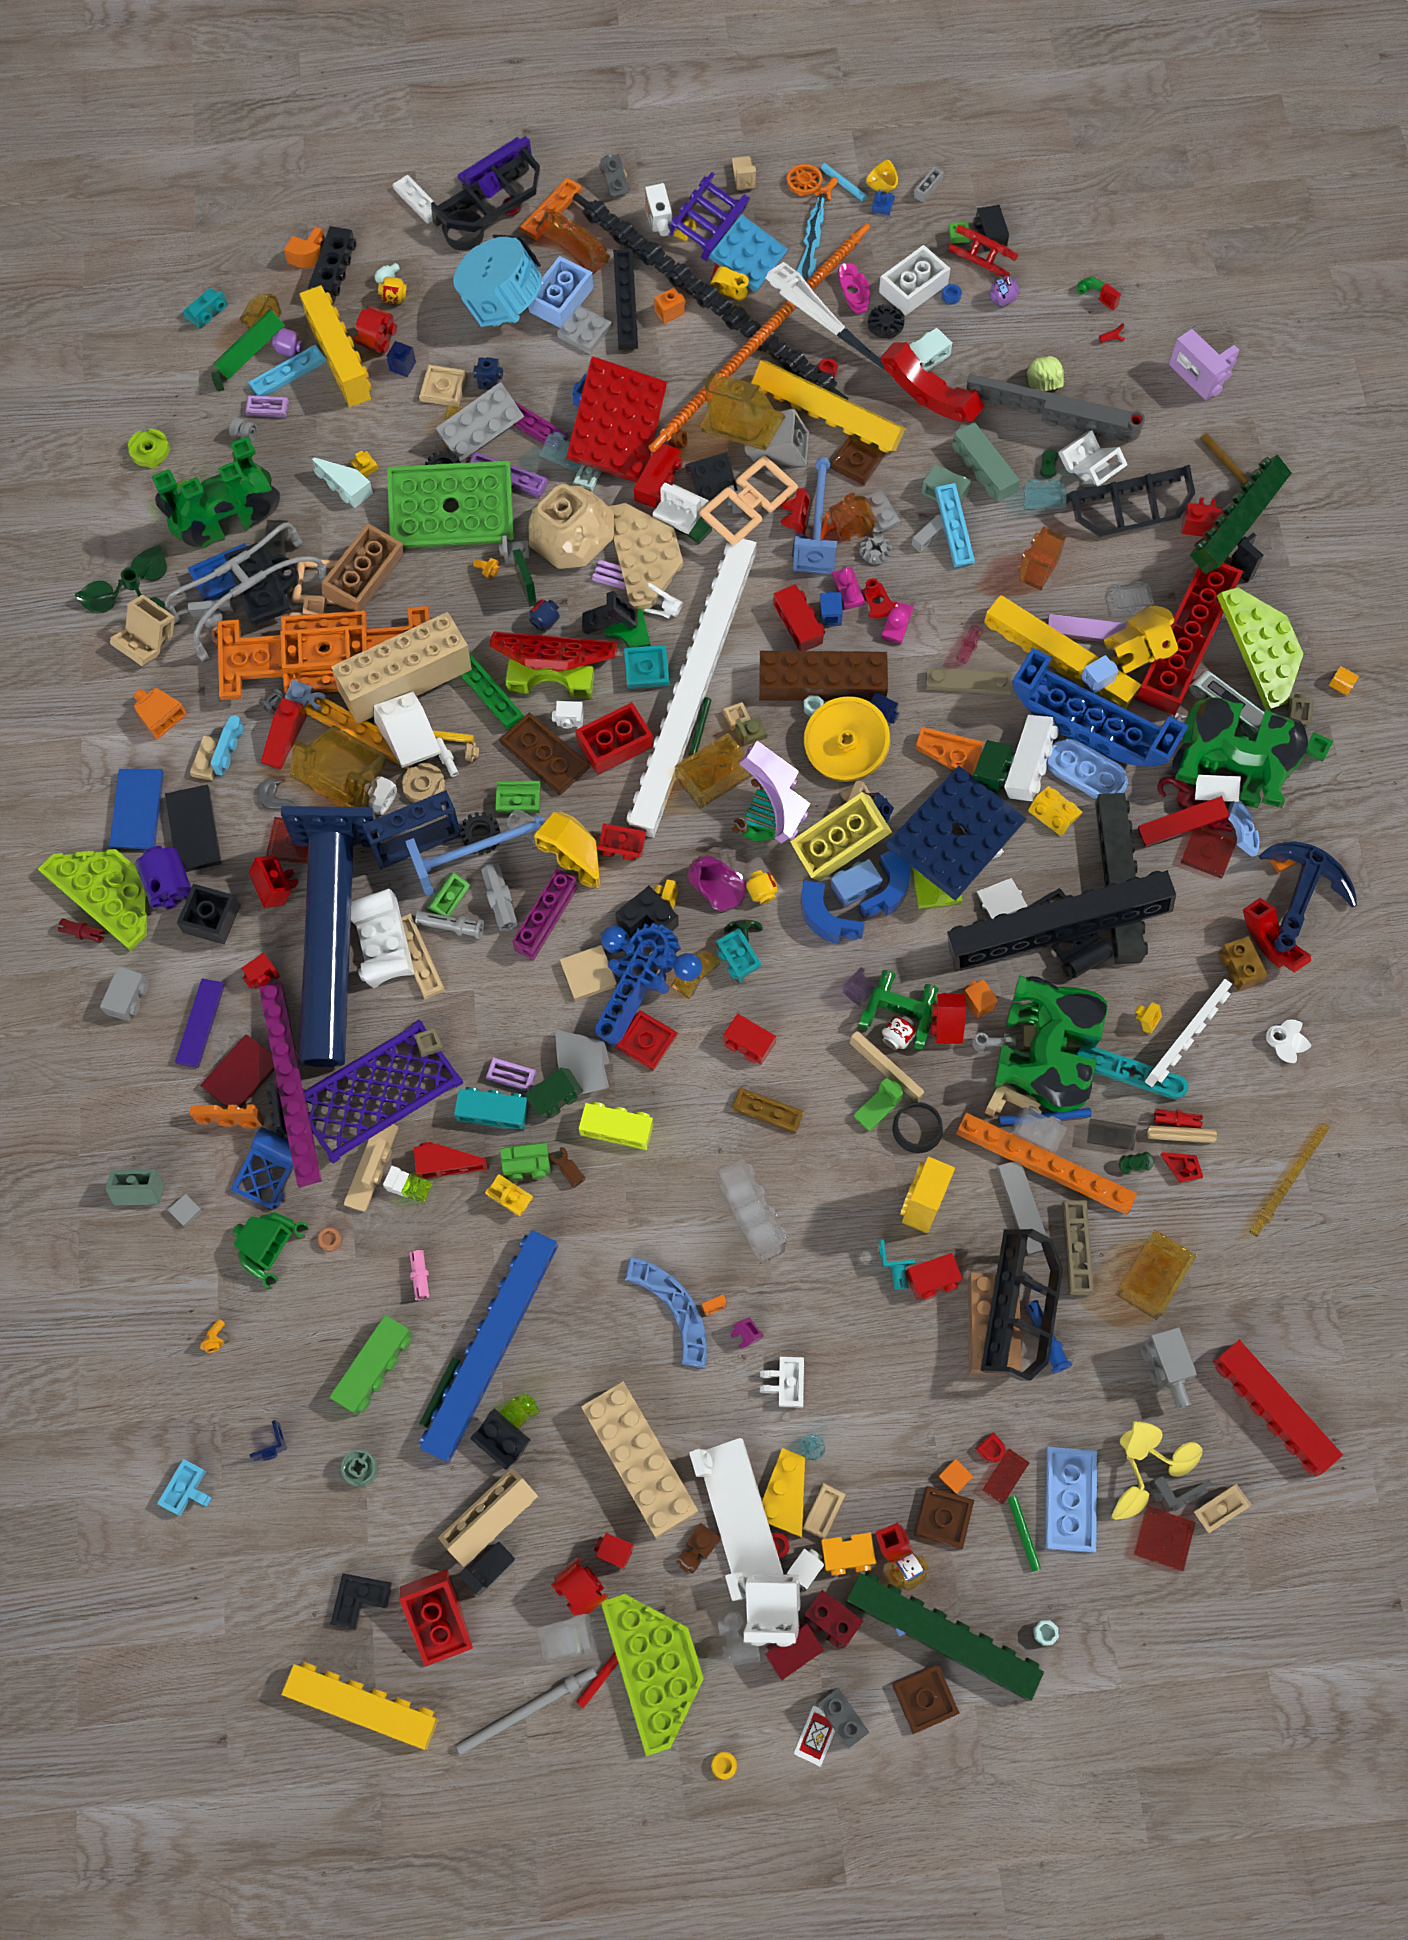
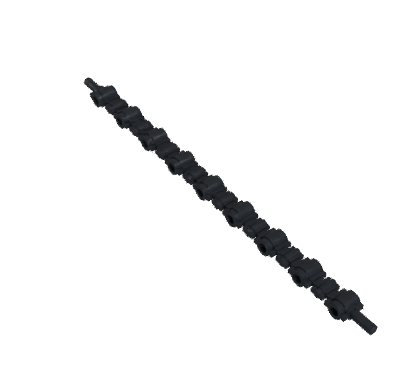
[573,193,848,400]

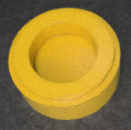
[711,1752,737,1780]

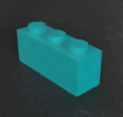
[454,1087,529,1131]

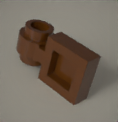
[677,1523,721,1574]

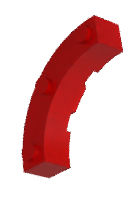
[880,342,984,423]

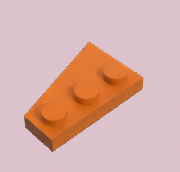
[915,727,984,776]
[189,1104,264,1129]

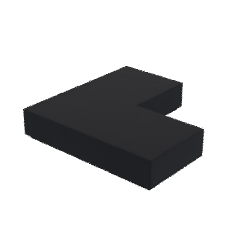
[330,1573,392,1630]

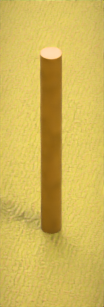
[1201,433,1249,484]

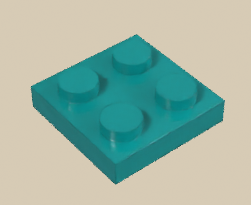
[624,645,669,689]

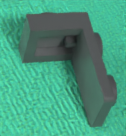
[599,154,629,197]
[1150,1476,1212,1511]

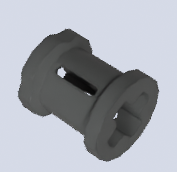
[259,687,285,715]

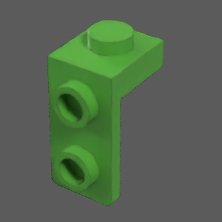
[854,1077,903,1131]

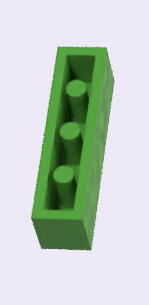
[330,1314,412,1416]

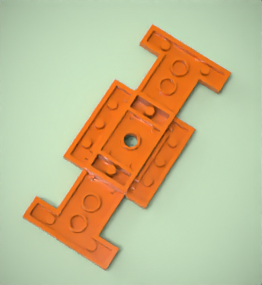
[217,606,430,700]

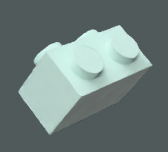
[909,328,952,372]

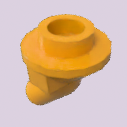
[473,558,500,579]
[200,1319,225,1353]

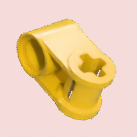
[710,266,749,300]

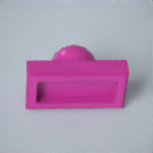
[881,601,914,644]

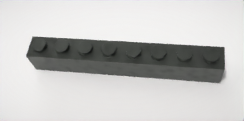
[1095,793,1148,964]

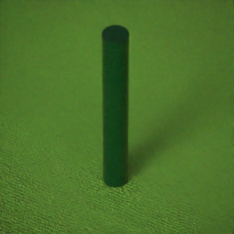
[688,697,712,757]
[419,1357,461,1428]

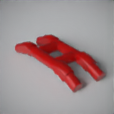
[947,225,1018,278]

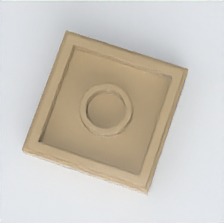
[419,365,468,407]
[560,945,617,1001]

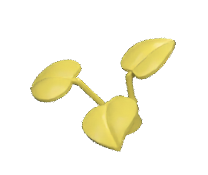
[1111,1421,1203,1520]

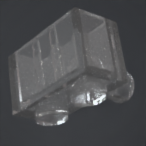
[1010,1106,1067,1153]

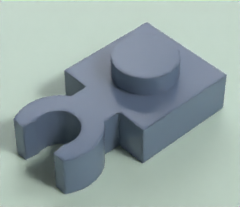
[285,679,326,710]

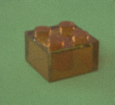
[1018,526,1066,590]

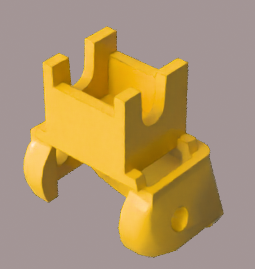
[1103,606,1178,674]

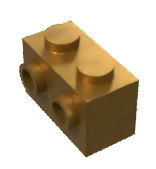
[1219,936,1268,992]

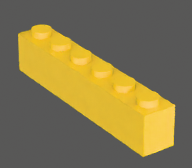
[281,1661,439,1750]

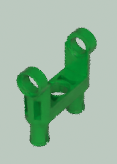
[858,970,939,1051]

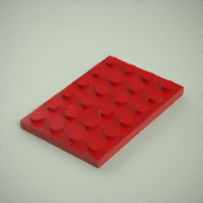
[565,356,667,483]

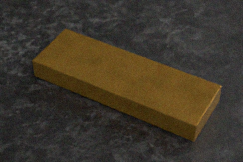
[732,1088,804,1134]

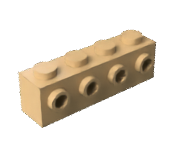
[438,1467,538,1567]

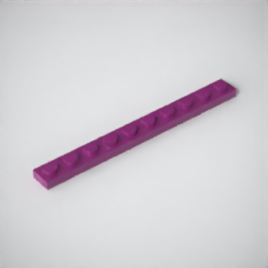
[259,982,322,1188]

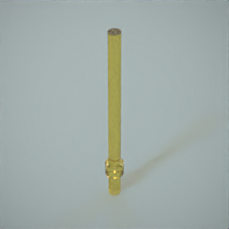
[1249,1123,1330,1237]

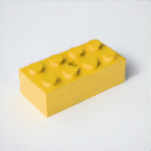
[900,1156,955,1234]

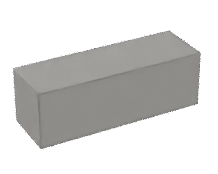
[914,166,944,203]
[911,514,945,552]

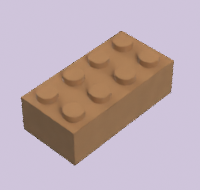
[322,523,403,612]
[968,1272,1022,1375]

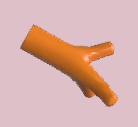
[815,177,838,201]
[820,512,835,540]

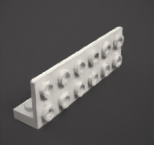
[689,1438,784,1601]

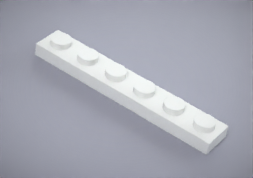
[1145,979,1232,1087]

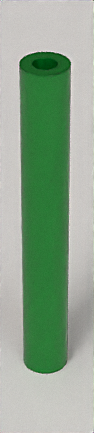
[1007,1495,1041,1572]

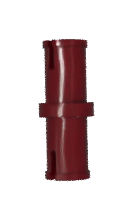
[58,918,105,943]

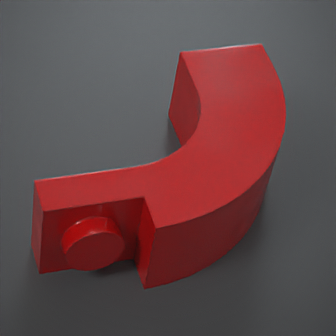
[1243,898,1312,973]

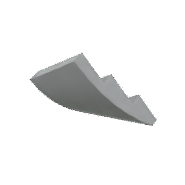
[556,1030,610,1095]

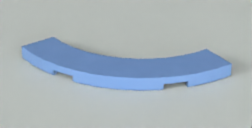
[625,1256,707,1369]

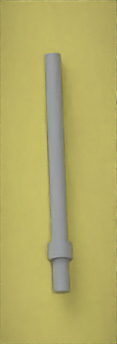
[456,1666,597,1755]

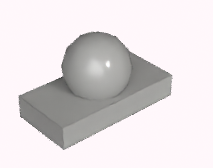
[188,599,235,628]

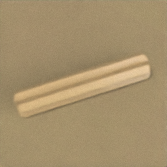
[1147,1126,1217,1143]

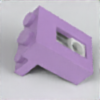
[1169,329,1240,401]

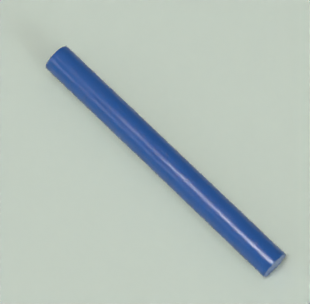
[998,1108,1091,1126]

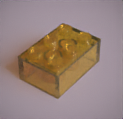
[675,733,753,809]
[1115,1230,1197,1320]

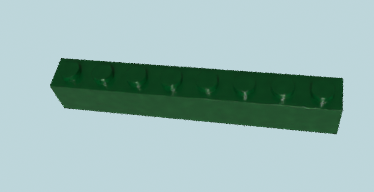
[1190,454,1292,574]
[846,1571,1044,1701]

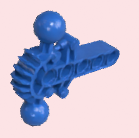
[596,923,702,1045]

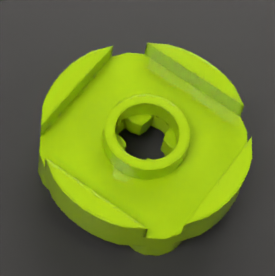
[128,428,171,469]

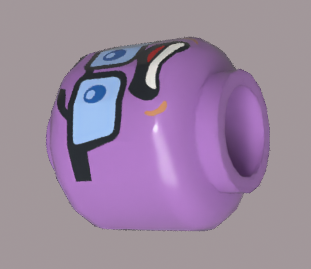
[989,276,1020,306]

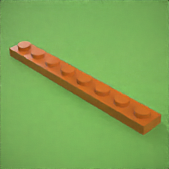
[956,1113,1137,1215]

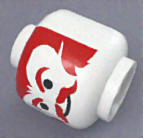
[882,1016,916,1050]

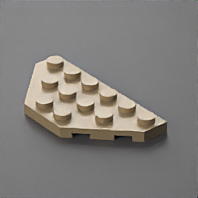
[609,503,683,609]

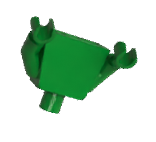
[233,1213,308,1289]

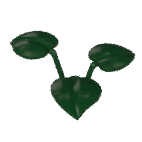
[75,545,167,613]

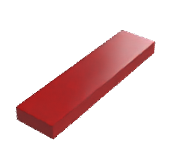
[1138,796,1230,847]

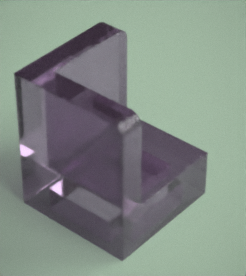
[842,967,876,1007]

